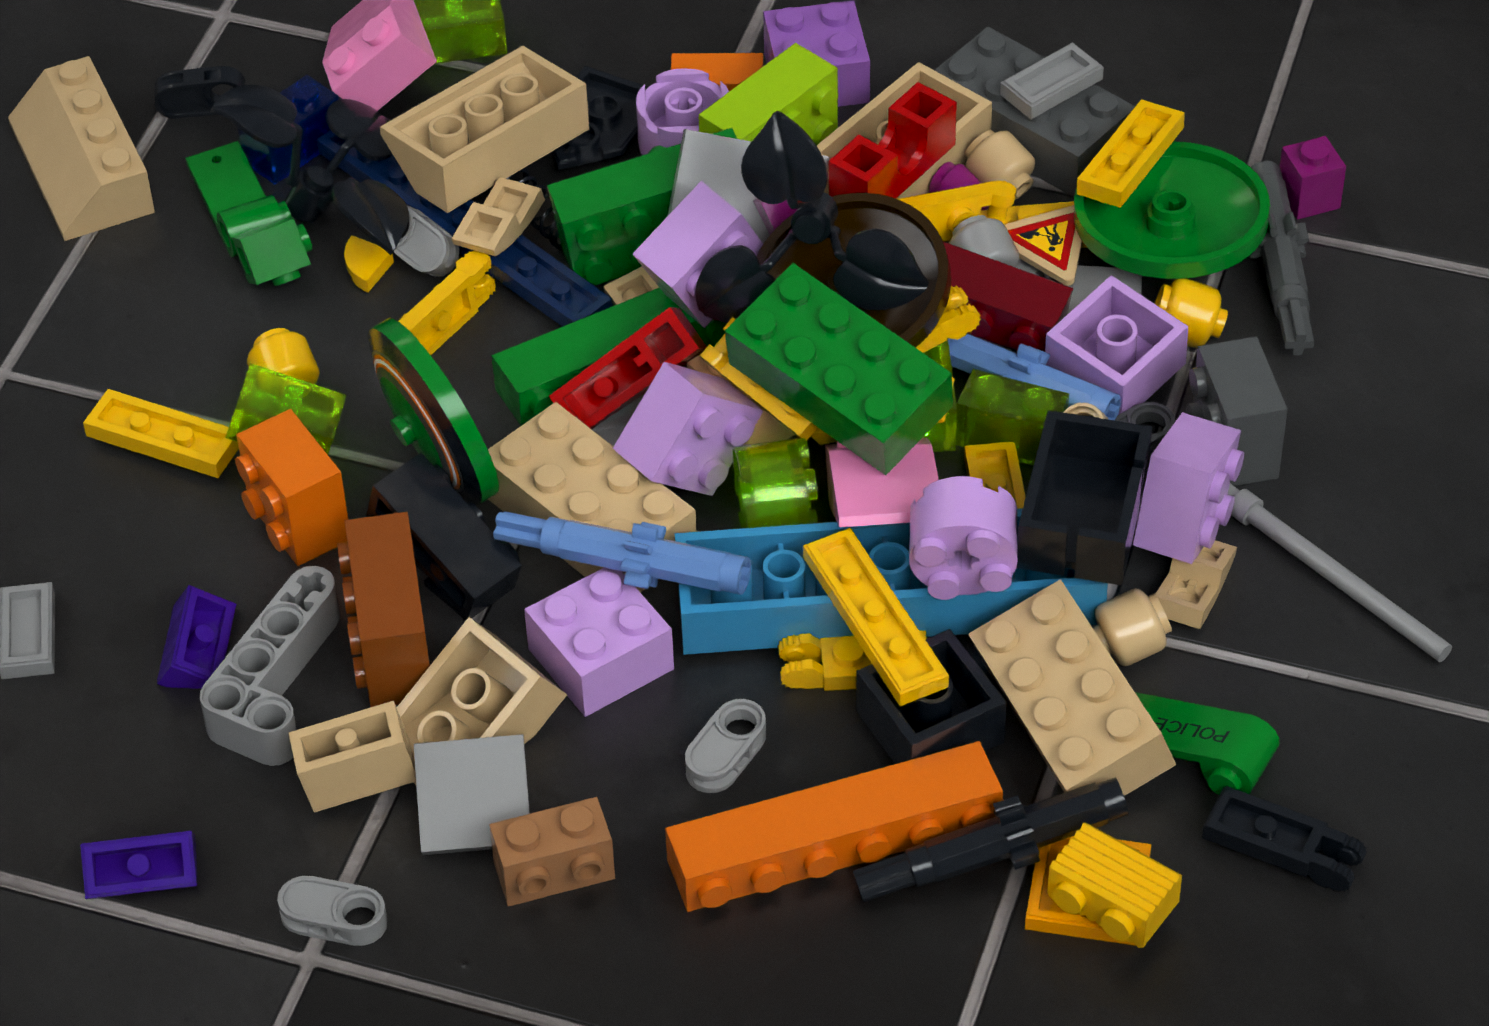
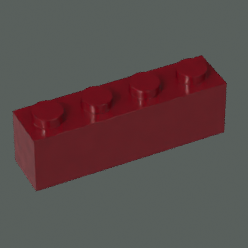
[943,242,1073,352]

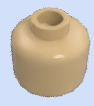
[965,130,1035,200]
[1093,588,1172,666]

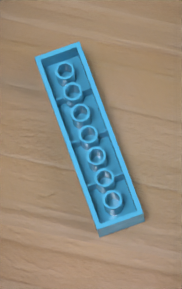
[674,508,1108,655]

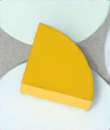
[344,235,394,293]

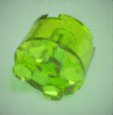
[733,438,818,529]

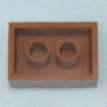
[337,512,430,707]

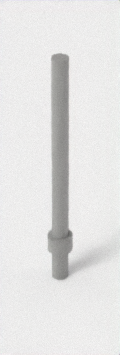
[1228,483,1452,662]

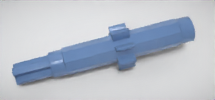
[928,333,1121,421]
[493,511,751,595]

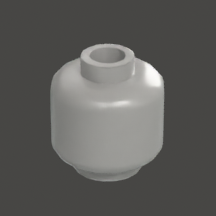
[949,215,1019,268]

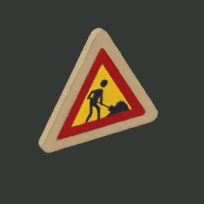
[1004,205,1082,286]

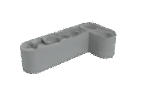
[200,566,340,766]

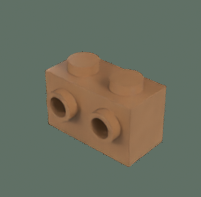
[489,797,615,907]

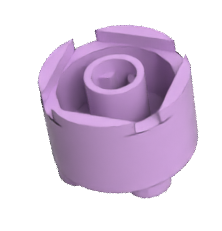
[636,68,729,155]
[909,476,1018,600]

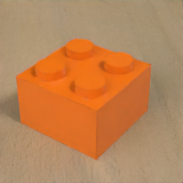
[235,408,348,566]

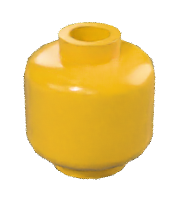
[1154,278,1228,349]
[247,328,320,405]

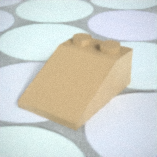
[397,617,567,785]

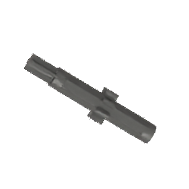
[1250,161,1314,356]

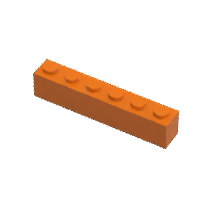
[665,741,1003,912]

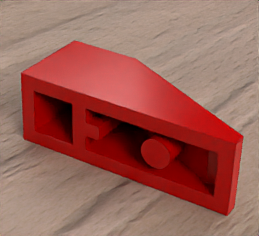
[549,307,707,429]

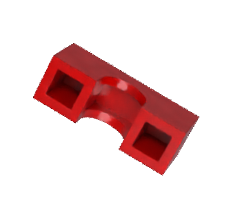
[828,82,957,199]

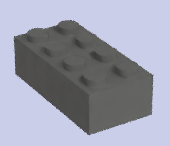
[934,27,1135,197]

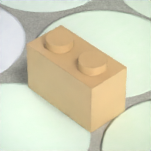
[288,700,416,813]

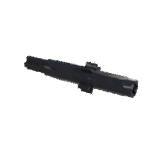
[853,777,1129,902]

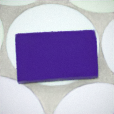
[157,585,236,689]
[80,831,198,900]

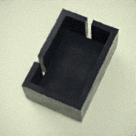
[1016,410,1152,586]

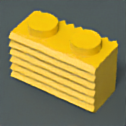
[1047,822,1182,948]

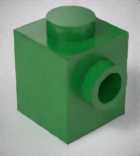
[231,217,312,286]

